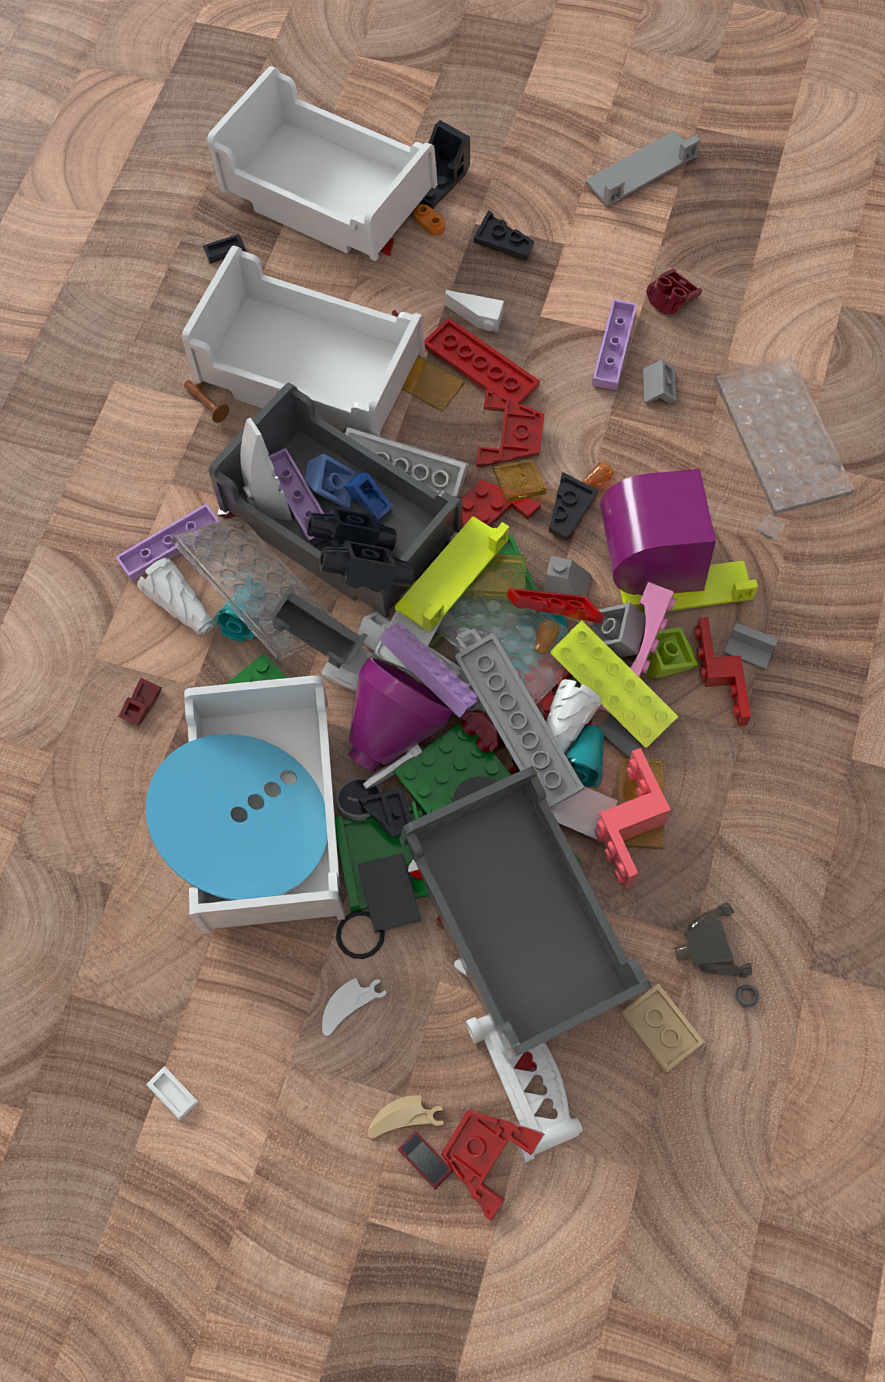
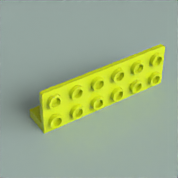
[395,517,509,633]
[620,561,758,614]
[550,620,679,748]

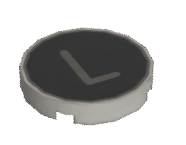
[336,778,381,821]

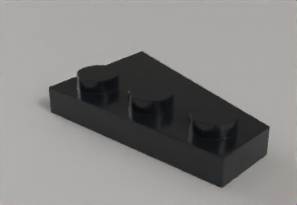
[549,472,599,541]

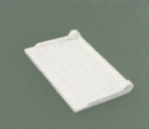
[373,611,443,673]
[551,786,618,842]

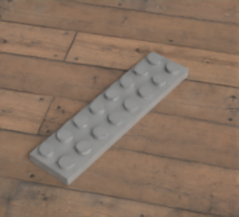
[454,633,585,808]

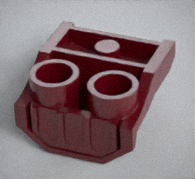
[646,268,703,314]
[461,710,506,753]

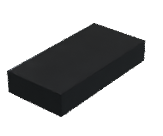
[203,234,246,264]

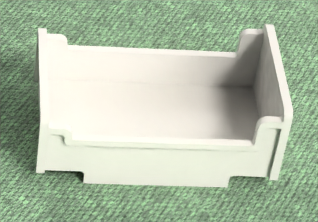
[207,66,438,261]
[182,246,425,437]
[184,676,345,934]

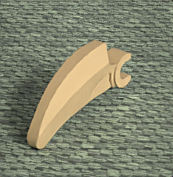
[368,1095,444,1139]

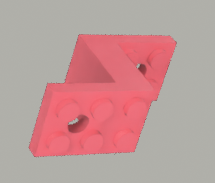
[594,748,671,890]

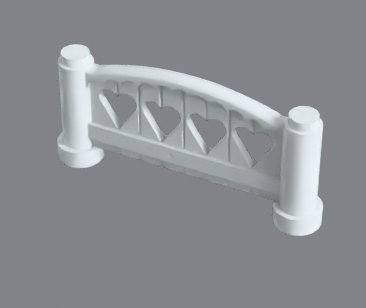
[465,1015,583,1163]

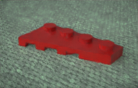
[507,588,604,624]

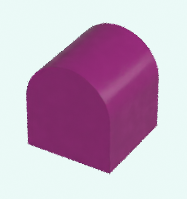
[600,469,716,596]

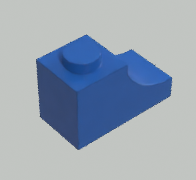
[344,473,393,520]

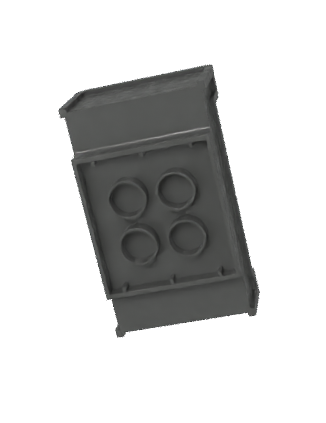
[209,383,462,618]
[399,766,652,1060]

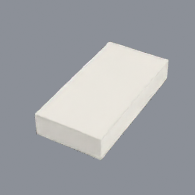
[146,1066,199,1121]

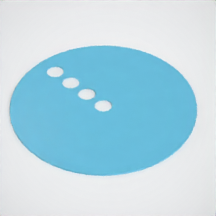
[146,734,327,900]

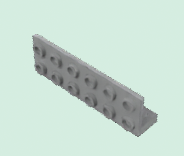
[586,131,700,207]

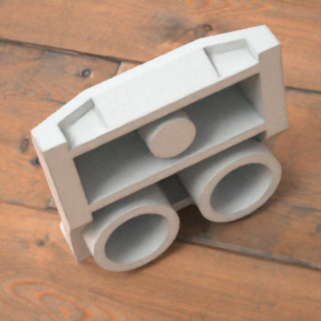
[321,647,376,692]

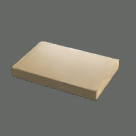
[620,983,705,1074]

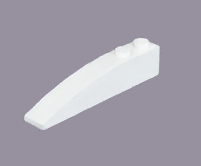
[241,418,292,521]
[345,427,469,497]

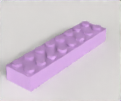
[592,299,637,391]
[269,448,326,546]
[116,503,222,582]
[379,622,479,718]

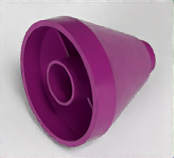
[348,656,454,772]

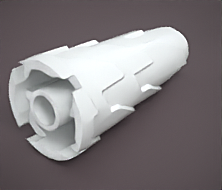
[137,558,213,635]
[546,679,602,753]

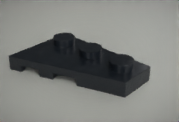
[474,210,534,261]

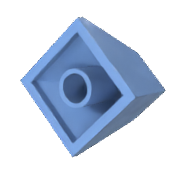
[305,453,356,509]

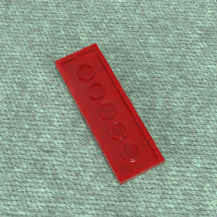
[424,317,540,405]

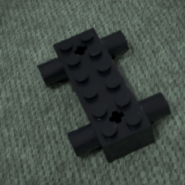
[307,507,414,592]

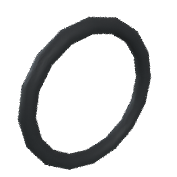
[336,911,385,959]

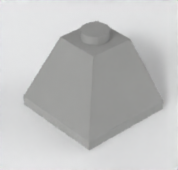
[543,556,591,597]

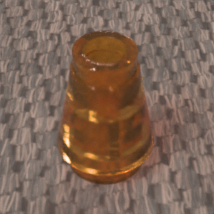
[582,461,614,488]
[533,620,559,655]

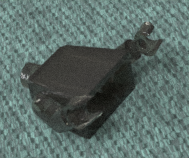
[674,903,752,978]

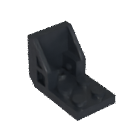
[419,120,470,209]

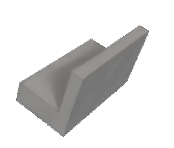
[643,359,676,404]
[724,623,778,670]

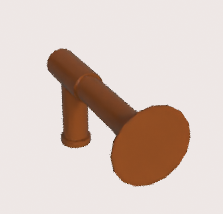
[184,380,229,423]

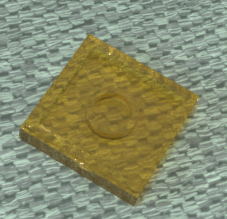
[493,459,547,502]

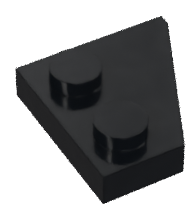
[358,788,412,839]

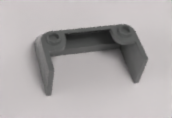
[269,585,368,668]

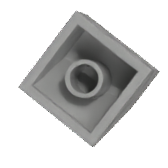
[592,603,646,658]

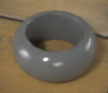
[736,984,759,1007]

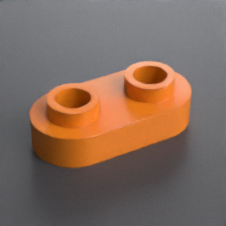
[414,205,445,236]

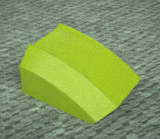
[638,627,699,679]

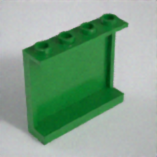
[335,801,429,913]

